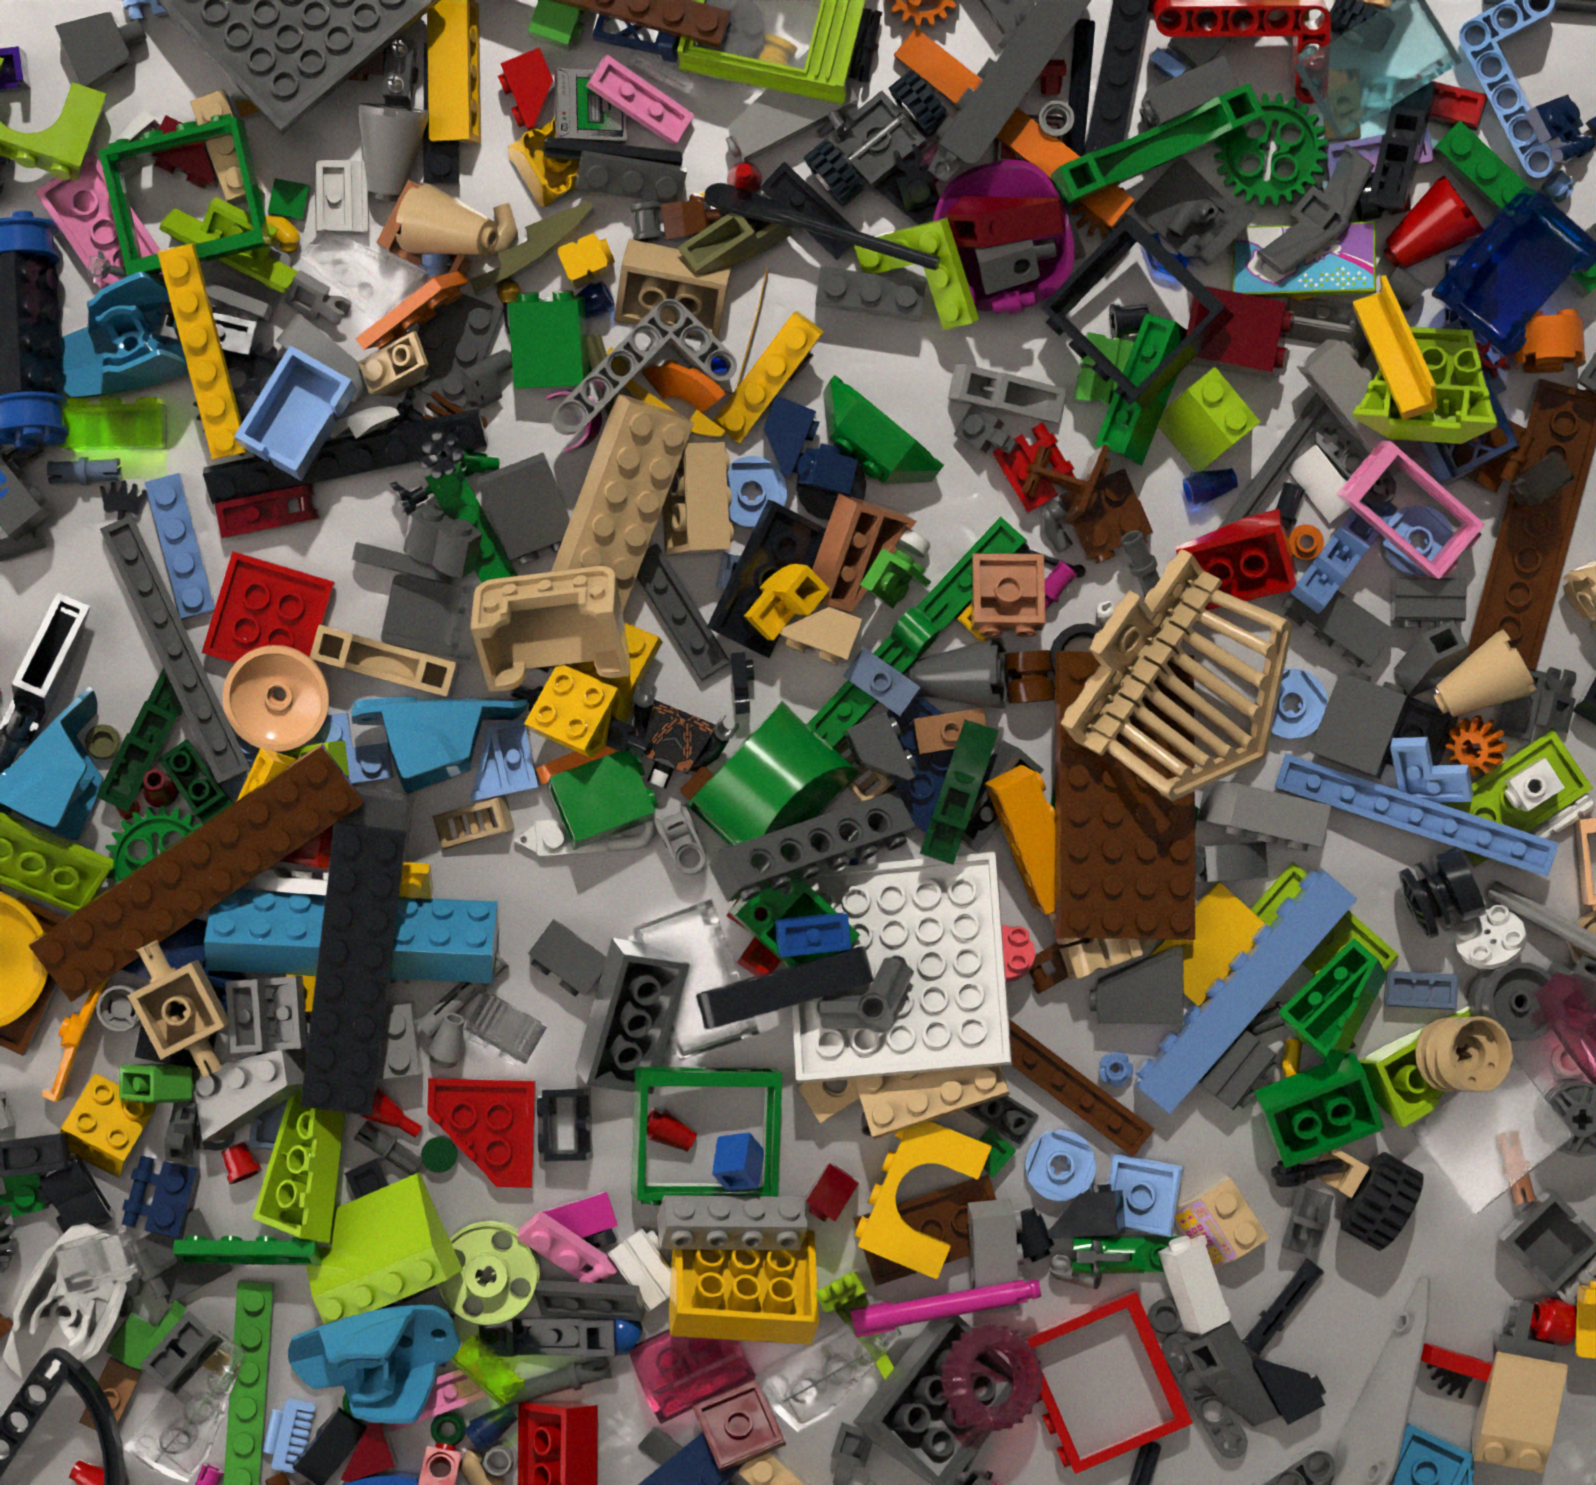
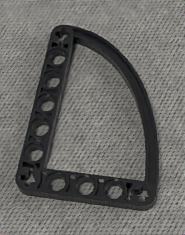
[0,1347,125,1485]

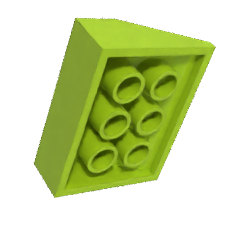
[306,1172,463,1325]

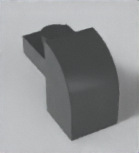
[1195,842,1268,883]
[1493,1298,1556,1362]

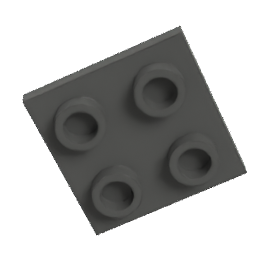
[133,1208,232,1304]

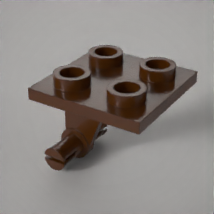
[1448,414,1535,493]
[1021,444,1111,525]

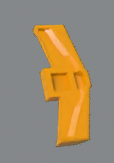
[41,973,115,1102]

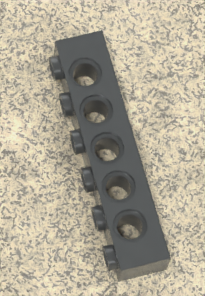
[708,790,916,903]

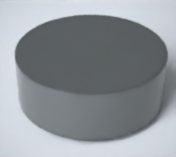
[1147,1298,1182,1334]

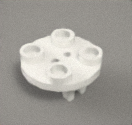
[1455,905,1527,970]

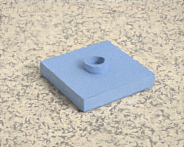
[1108,1153,1184,1237]

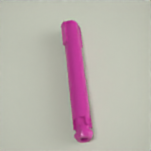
[850,1279,1041,1337]

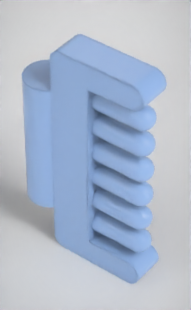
[262,1398,316,1474]

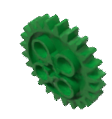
[1213,93,1329,209]
[105,806,203,887]

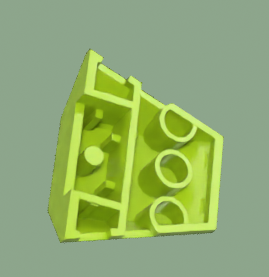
[1352,326,1497,444]

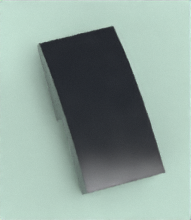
[293,1407,367,1485]

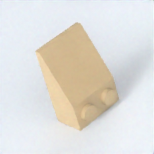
[1471,1352,1568,1473]

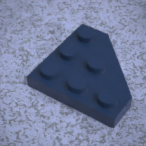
[887,694,955,833]

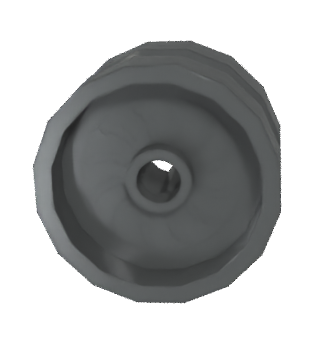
[1468,963,1560,1041]

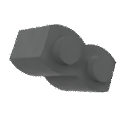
[403,505,482,579]

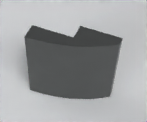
[226,976,308,1053]

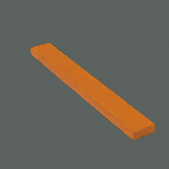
[893,28,1135,230]

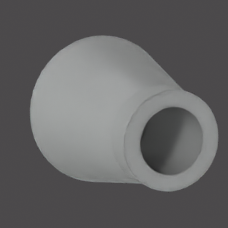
[428,1013,465,1068]

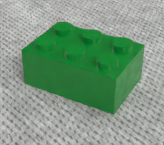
[1254,1052,1385,1169]

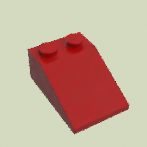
[1176,509,1298,611]

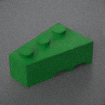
[1278,938,1387,1072]

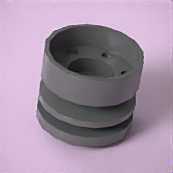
[1534,1078,1596,1157]

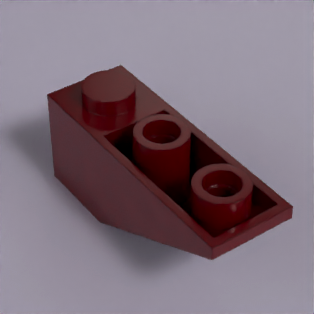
[946,196,1065,248]

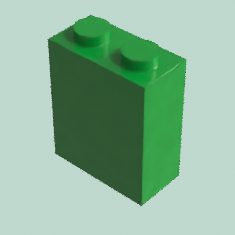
[508,290,590,388]
[547,749,658,850]

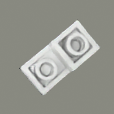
[119,108,160,179]

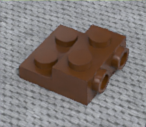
[1059,468,1153,564]

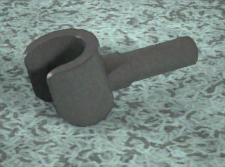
[817,109,855,138]

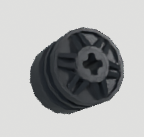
[1398,847,1486,939]

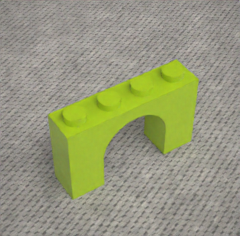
[0,57,106,181]

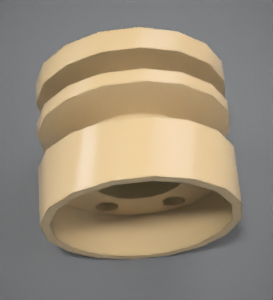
[1415,1016,1513,1092]

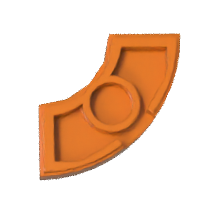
[641,359,726,413]

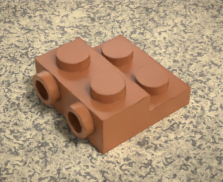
[971,554,1045,637]

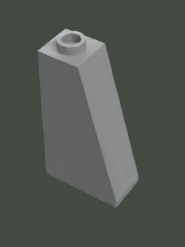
[725,50,858,162]

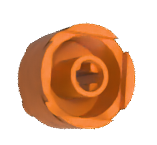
[1511,309,1586,373]

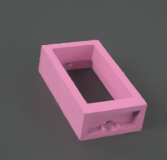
[1336,440,1485,579]

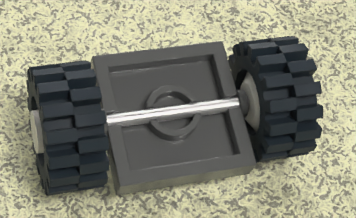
[804,70,950,207]

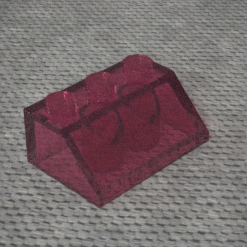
[629,1329,757,1424]

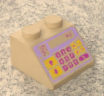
[1175,1175,1269,1270]

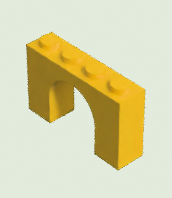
[854,1121,992,1279]

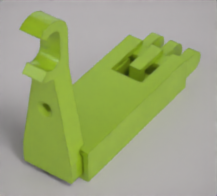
[815,1271,894,1380]

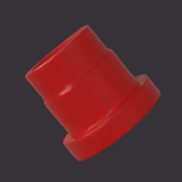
[221,1142,262,1184]

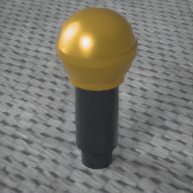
[496,280,521,334]

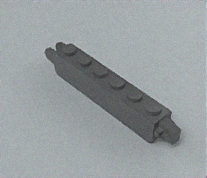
[928,0,1091,182]

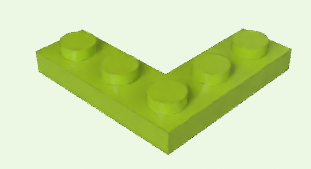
[854,218,979,330]

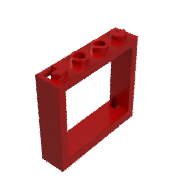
[1014,1288,1193,1474]

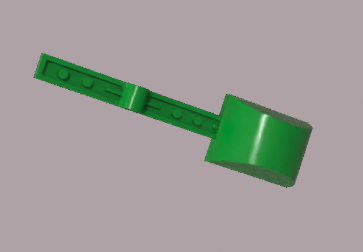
[685,516,1027,872]

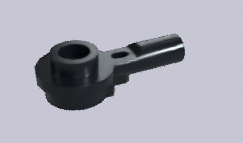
[1271,1159,1343,1187]

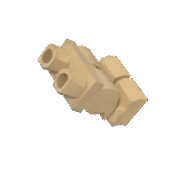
[1049,912,1157,979]

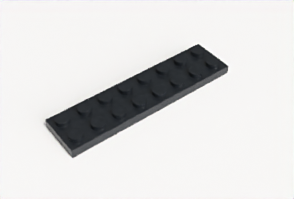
[300,822,408,1116]

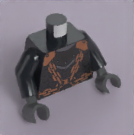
[631,683,740,789]

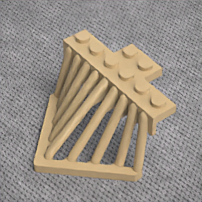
[1061,549,1293,801]

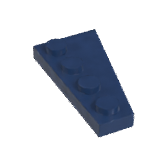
[638,1415,776,1485]

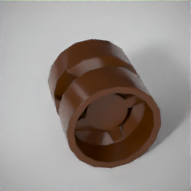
[1005,650,1054,704]

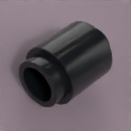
[1016,1207,1055,1263]

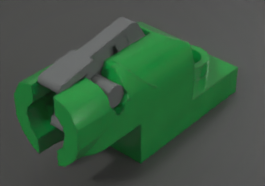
[1071,1235,1178,1274]

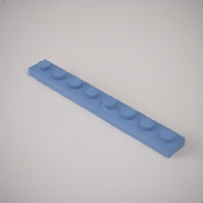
[1275,754,1559,877]

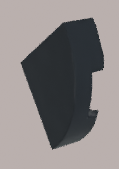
[584,1227,618,1248]

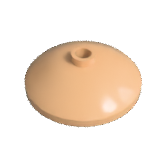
[222,645,330,751]

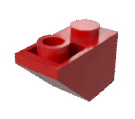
[497,47,555,131]

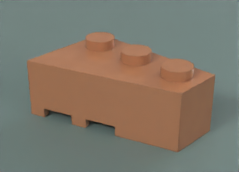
[812,493,917,612]

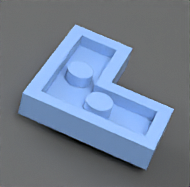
[315,713,393,784]
[1390,737,1473,802]

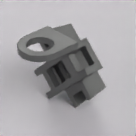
[164,1099,235,1166]

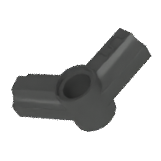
[819,957,914,1033]

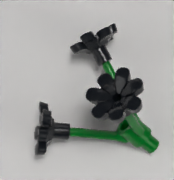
[387,387,500,521]

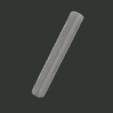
[1487,881,1596,957]

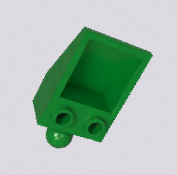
[729,866,860,967]

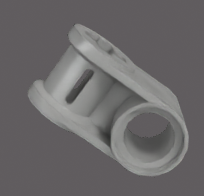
[653,805,707,875]

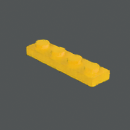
[713,310,824,444]

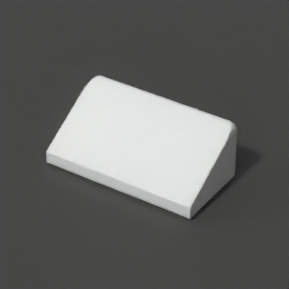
[1286,445,1350,524]

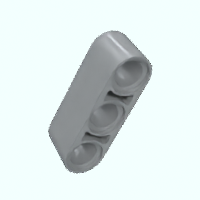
[276,313,368,405]

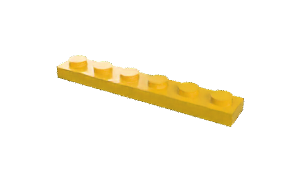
[157,243,248,460]

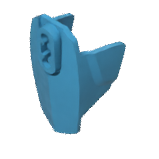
[60,272,216,399]
[0,687,104,841]
[351,697,528,793]
[288,1305,461,1424]

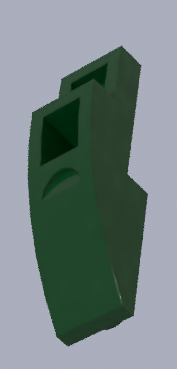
[919,719,999,865]
[158,739,234,824]

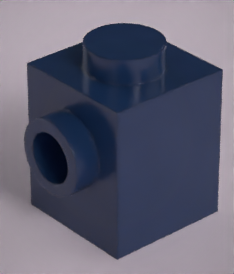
[798,444,858,494]

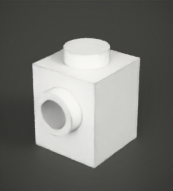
[1504,758,1565,811]

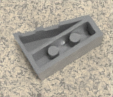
[1197,781,1331,851]
[192,1049,306,1141]

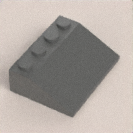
[853,1315,1028,1485]

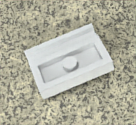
[314,160,368,233]

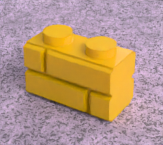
[557,233,615,289]

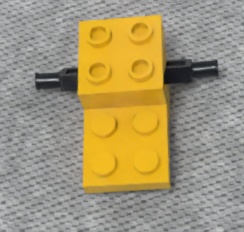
[511,622,663,757]

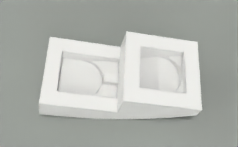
[330,406,400,439]

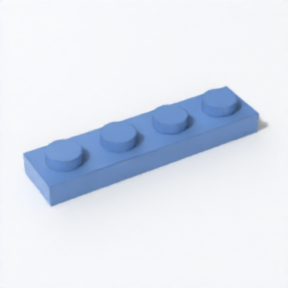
[144,473,215,619]

